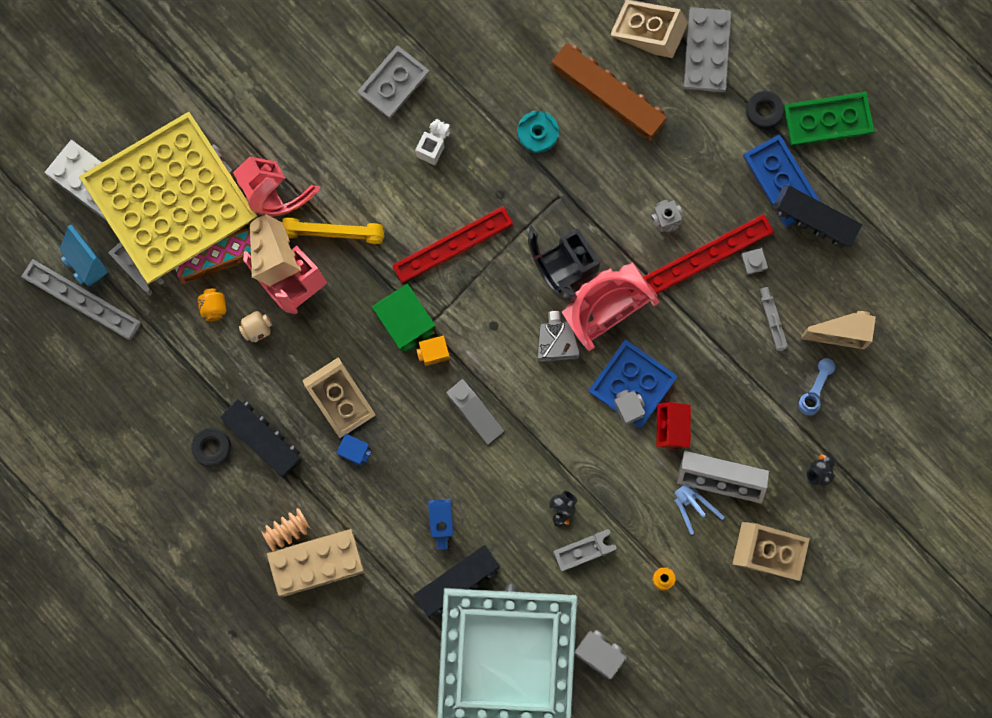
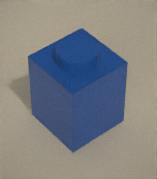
[336,434,372,466]

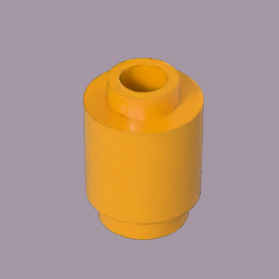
[652,567,675,591]

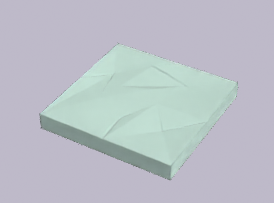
[438,588,577,718]

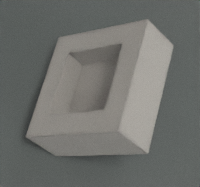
[741,248,768,275]

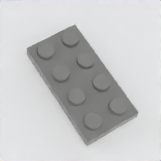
[683,7,731,92]

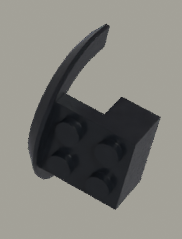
[528,225,600,303]

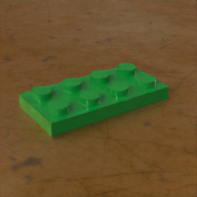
[784,92,874,147]

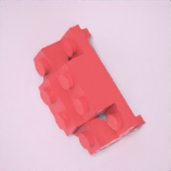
[562,263,660,351]

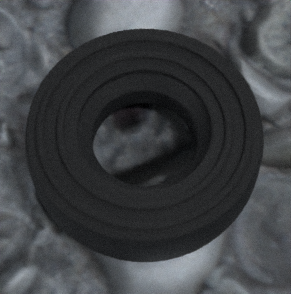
[746,91,784,129]
[191,428,231,467]

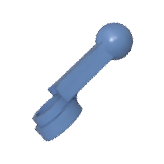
[798,358,835,415]

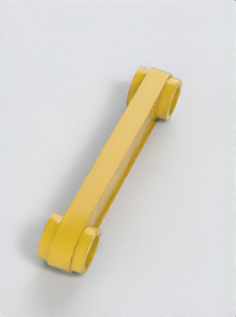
[282,218,384,244]

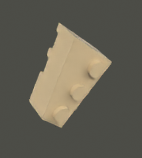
[250,214,301,286]

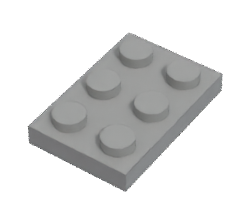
[357,45,430,119]

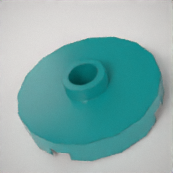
[517,111,559,153]

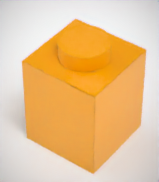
[416,336,450,366]

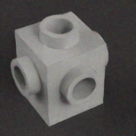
[651,200,683,233]

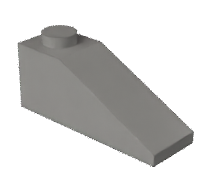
[446,379,504,445]

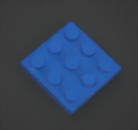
[588,339,678,429]

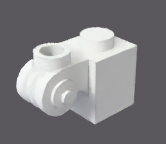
[415,119,450,165]

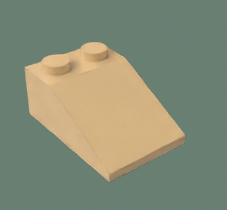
[611,0,688,58]
[801,311,876,349]
[302,357,376,438]
[733,522,809,581]

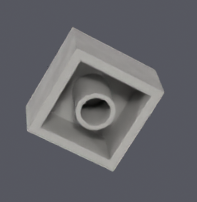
[574,630,626,680]

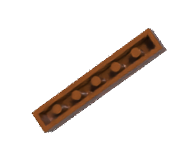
[551,43,667,142]

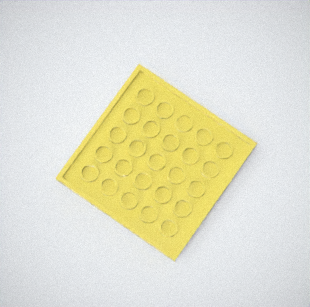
[79,112,258,284]

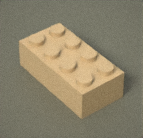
[267,529,365,597]

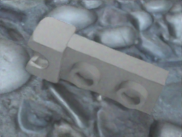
[108,242,164,295]
[553,529,617,572]

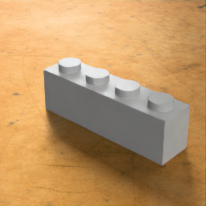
[677,451,769,504]

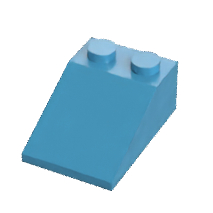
[60,225,109,287]

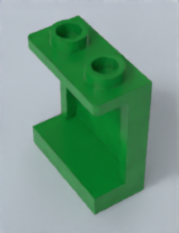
[372,283,436,352]

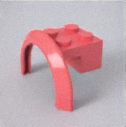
[233,157,320,217]
[243,246,327,314]

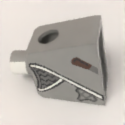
[538,311,579,362]

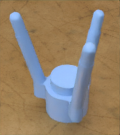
[674,485,724,535]

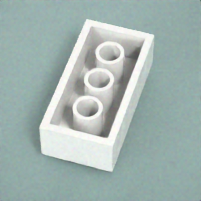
[45,140,106,221]

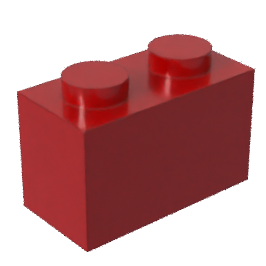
[656,402,691,449]

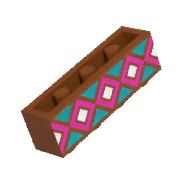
[175,227,251,285]

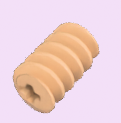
[262,508,310,552]

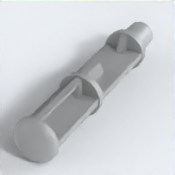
[760,287,788,351]

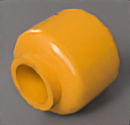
[197,289,227,321]

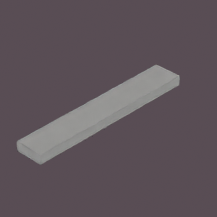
[21,259,141,341]

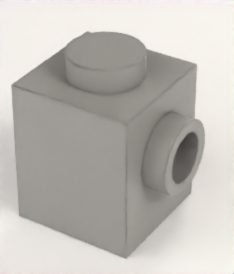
[613,390,645,426]

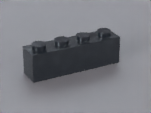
[772,185,863,249]
[220,399,302,479]
[413,545,500,618]

